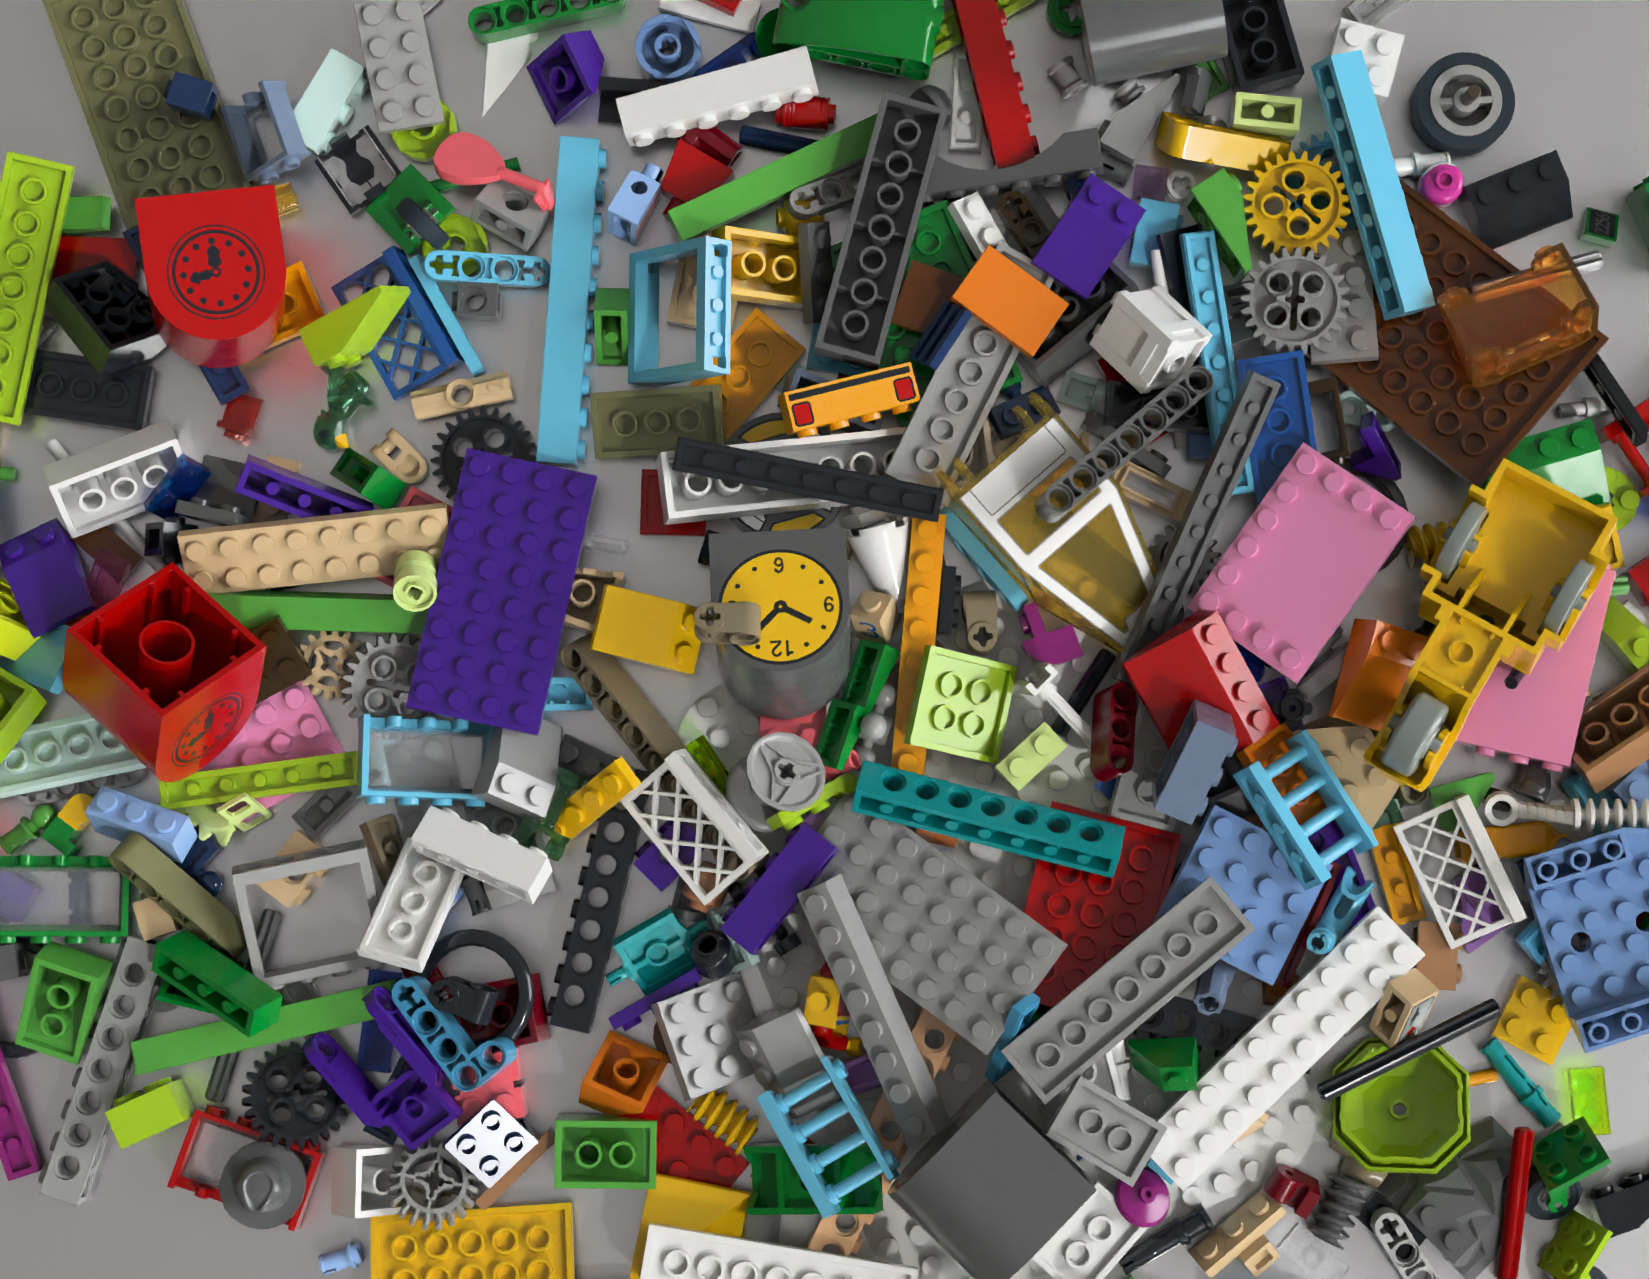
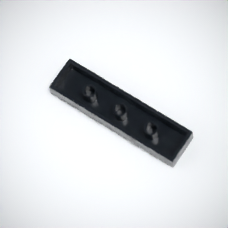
[1103,380,1210,436]

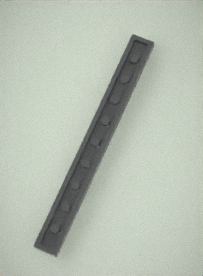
[1111,370,1281,687]

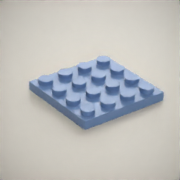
[1152,804,1333,986]

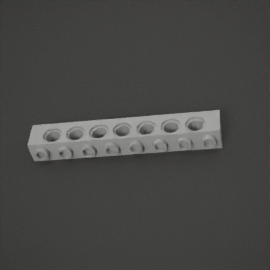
[38,935,163,1206]

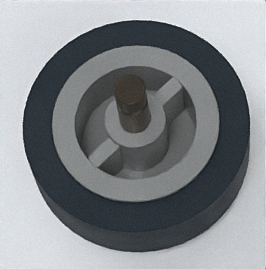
[1411,52,1515,156]

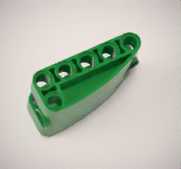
[771,0,945,80]

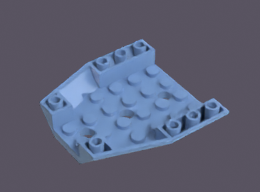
[1523,827,1649,1053]

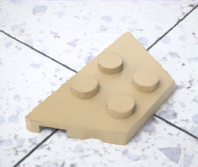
[1292,725,1400,829]

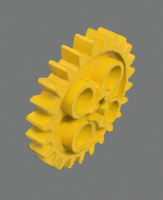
[1243,151,1351,256]

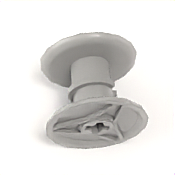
[725,732,825,833]

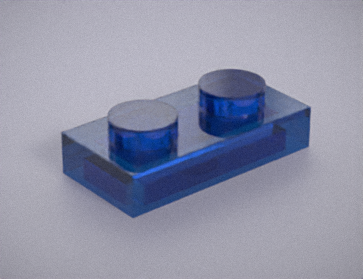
[143,453,211,520]

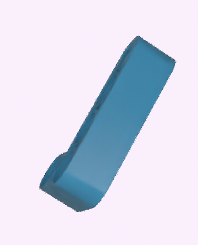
[391,975,517,1092]

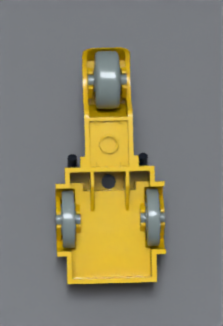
[1363,458,1618,792]

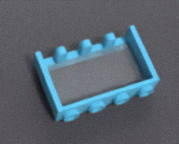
[356,714,494,808]

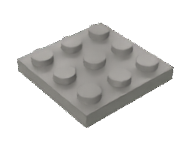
[651,971,756,1101]

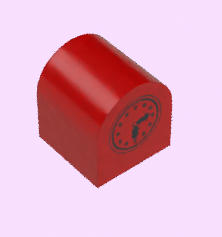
[134,185,286,368]
[62,562,267,782]

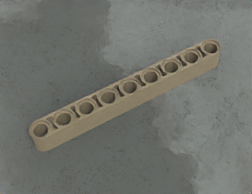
[560,634,769,880]

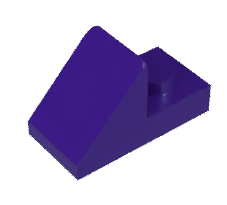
[1351,411,1402,481]

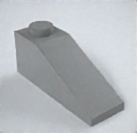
[1098,73,1182,166]

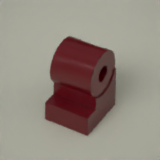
[1263,1163,1321,1219]

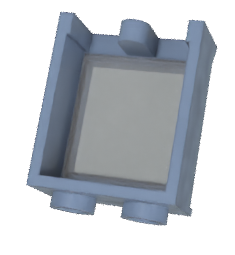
[220,80,311,184]

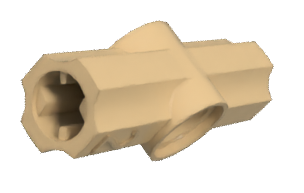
[410,371,514,421]

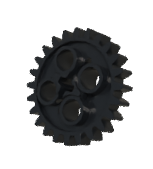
[430,406,537,500]
[241,1041,348,1152]

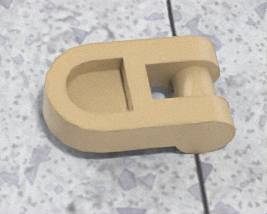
[369,428,428,485]

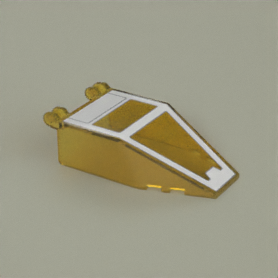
[937,392,1158,655]

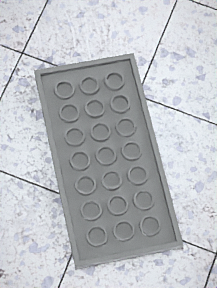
[793,791,1068,1055]

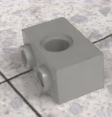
[470,180,550,252]

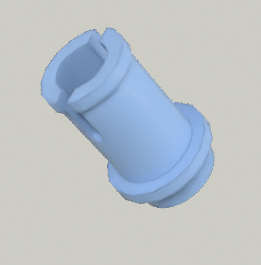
[318,1242,364,1276]

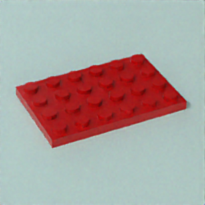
[1024,801,1182,1009]

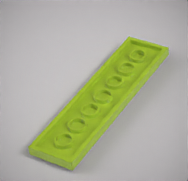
[0,151,76,426]

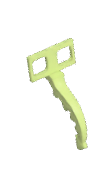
[158,792,273,846]

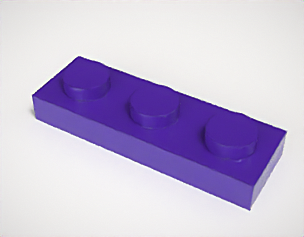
[608,968,703,1031]

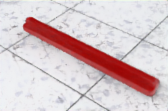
[1497,1126,1534,1279]

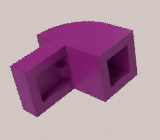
[1018,602,1083,666]

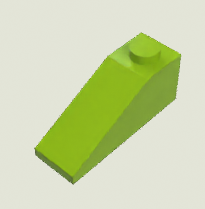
[1600,596,1649,673]

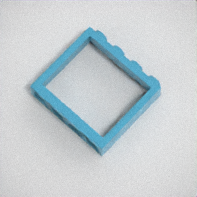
[628,236,732,387]

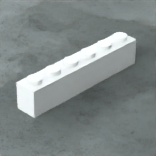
[616,46,819,147]

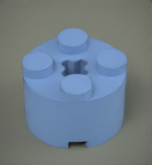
[635,14,702,85]

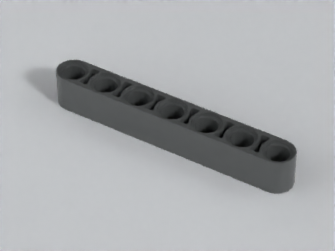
[1035,365,1214,523]

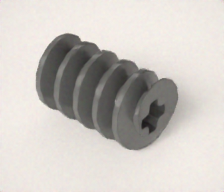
[1307,1174,1372,1250]

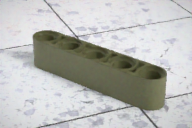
[108,831,247,962]

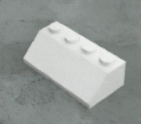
[42,419,196,539]

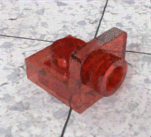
[216,395,265,442]

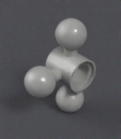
[853,682,897,771]

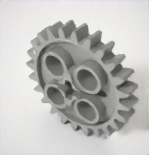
[1240,247,1350,355]
[340,633,435,741]

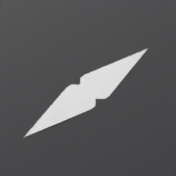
[482,9,541,118]

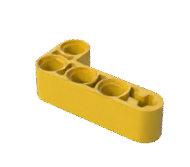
[1154,112,1292,173]

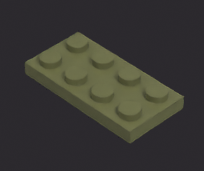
[590,384,726,459]

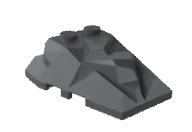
[1376,1116,1534,1279]

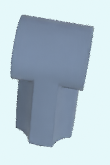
[1193,959,1237,1016]

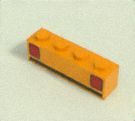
[777,362,921,439]

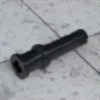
[1119,1203,1216,1275]

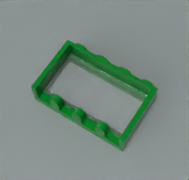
[0,855,129,944]

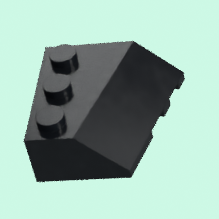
[45,261,167,376]

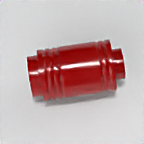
[776,96,837,131]

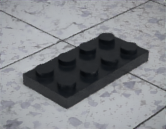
[23,349,156,431]

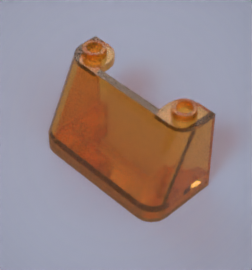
[1437,242,1599,388]

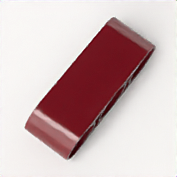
[1090,681,1137,782]

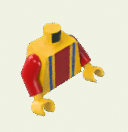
[804,960,865,1057]

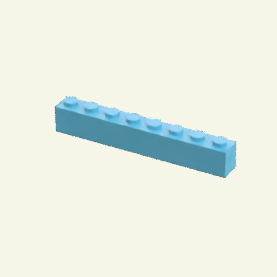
[1311,50,1436,320]

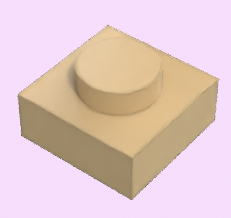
[1238,1235,1281,1278]

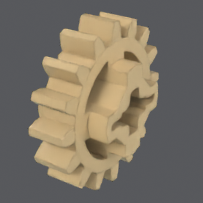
[299,631,365,700]

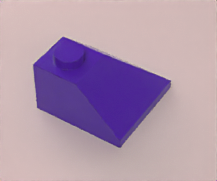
[526,30,605,124]

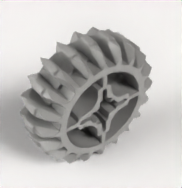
[387,1139,479,1231]

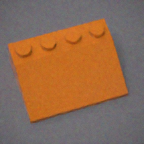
[1329,618,1430,732]

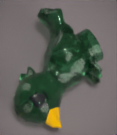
[313,366,375,450]

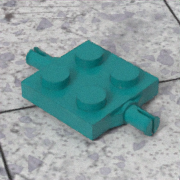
[605,907,711,996]

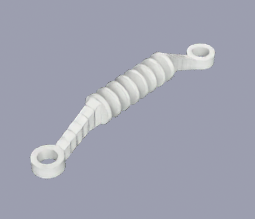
[1483,791,1649,832]

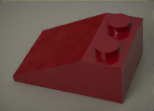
[446,973,551,1055]

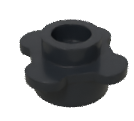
[1272,688,1313,728]

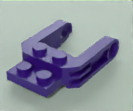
[303,986,463,1152]

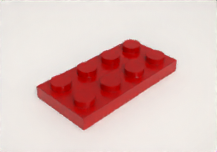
[616,1085,750,1188]

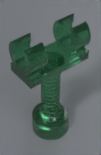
[515,767,586,862]

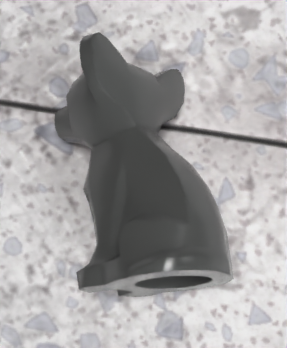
[1508,760,1551,804]

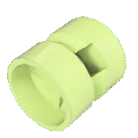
[393,550,438,612]

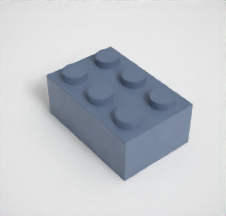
[1152,699,1238,825]

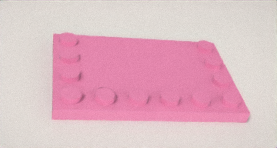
[1187,442,1416,684]

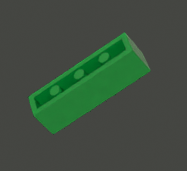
[151,929,283,1038]

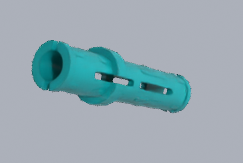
[1479,1037,1562,1129]

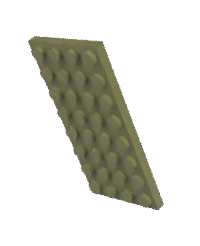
[42,0,252,230]

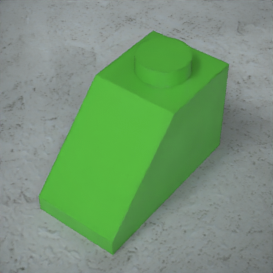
[594,288,629,365]
[1425,772,1495,832]

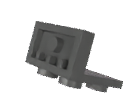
[175,455,258,526]

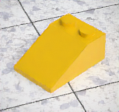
[589,584,701,675]

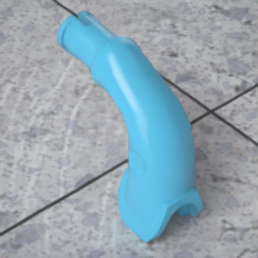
[1306,866,1378,954]

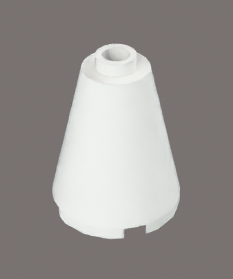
[846,515,911,607]

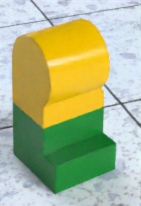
[41,794,95,857]

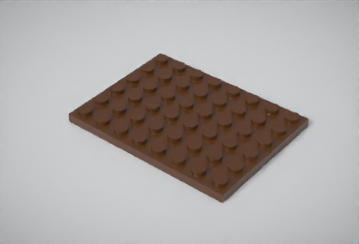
[1272,179,1609,488]

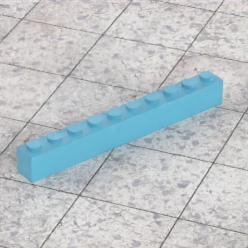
[536,136,607,468]

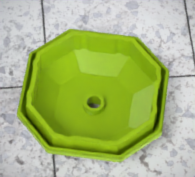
[1332,1038,1471,1174]

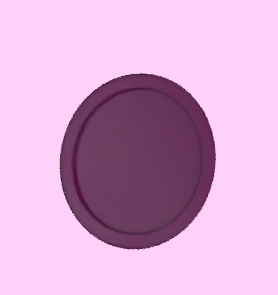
[1114,1167,1170,1227]

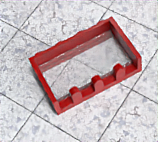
[167,1104,327,1232]

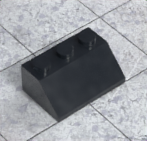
[1458,150,1573,250]

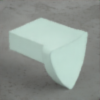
[1056,370,1106,416]

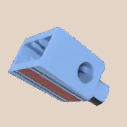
[607,163,663,247]

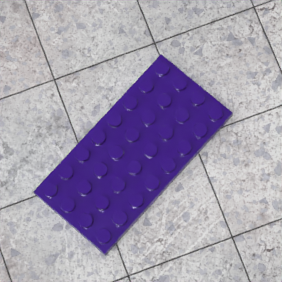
[406,448,598,737]

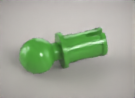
[0,804,58,855]

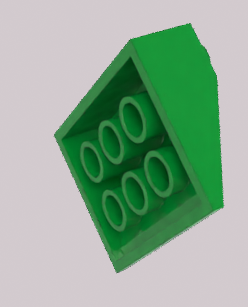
[1462,418,1611,505]

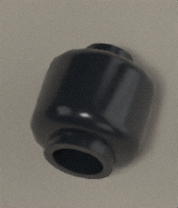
[689,929,736,979]

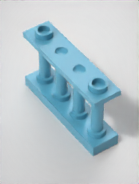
[1233,729,1379,891]
[756,1056,900,1219]

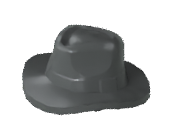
[219,1141,306,1229]

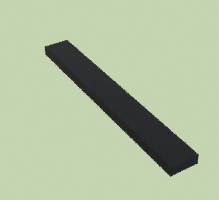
[672,436,944,522]

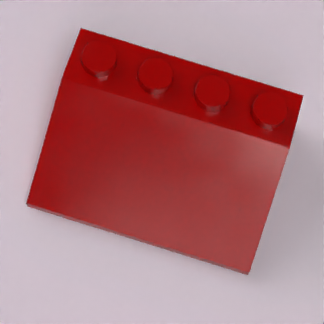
[1121,610,1279,753]

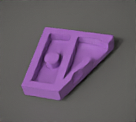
[1452,863,1512,954]

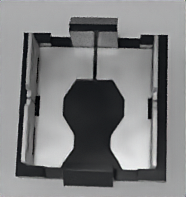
[314,125,401,216]

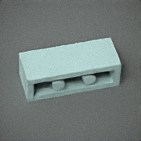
[293,48,369,158]

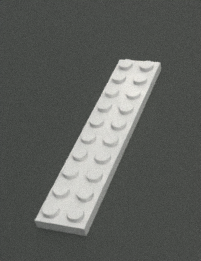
[1151,905,1426,1192]

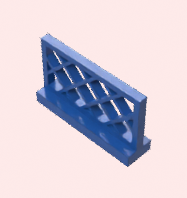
[331,246,465,401]

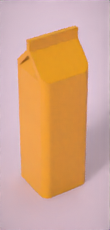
[1452,821,1567,863]

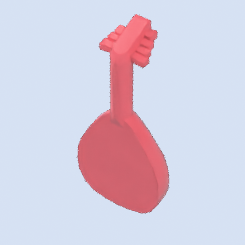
[433,132,555,212]

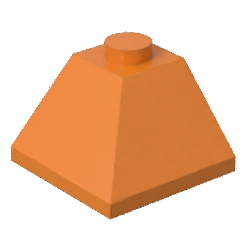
[578,1030,670,1116]

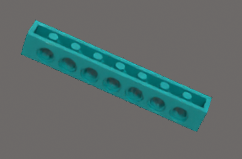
[851,760,1126,878]

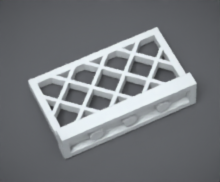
[620,748,769,906]
[1393,793,1527,950]

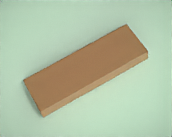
[475,1127,555,1210]

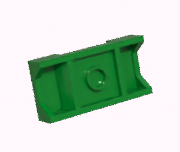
[744,1142,883,1215]

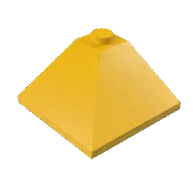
[629,1173,750,1279]

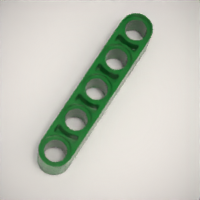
[468,0,627,44]

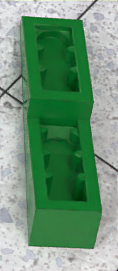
[816,639,901,771]

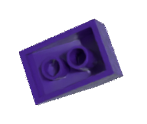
[1031,173,1146,300]
[0,517,95,638]

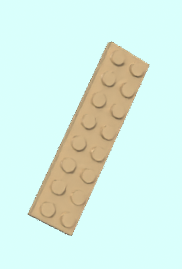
[177,502,449,593]

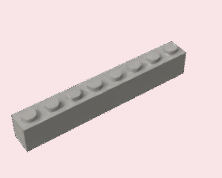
[797,874,952,1145]

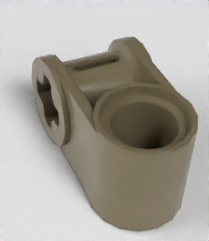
[961,590,998,655]
[694,601,761,646]

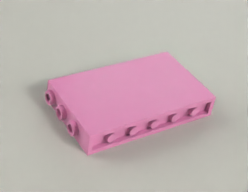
[1455,564,1616,773]

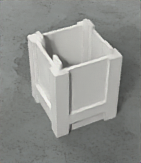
[1089,286,1212,394]

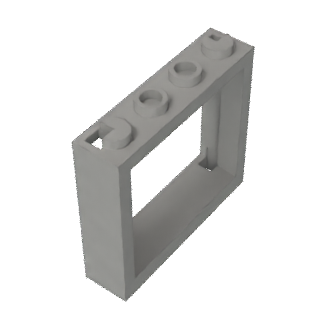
[231,839,385,990]

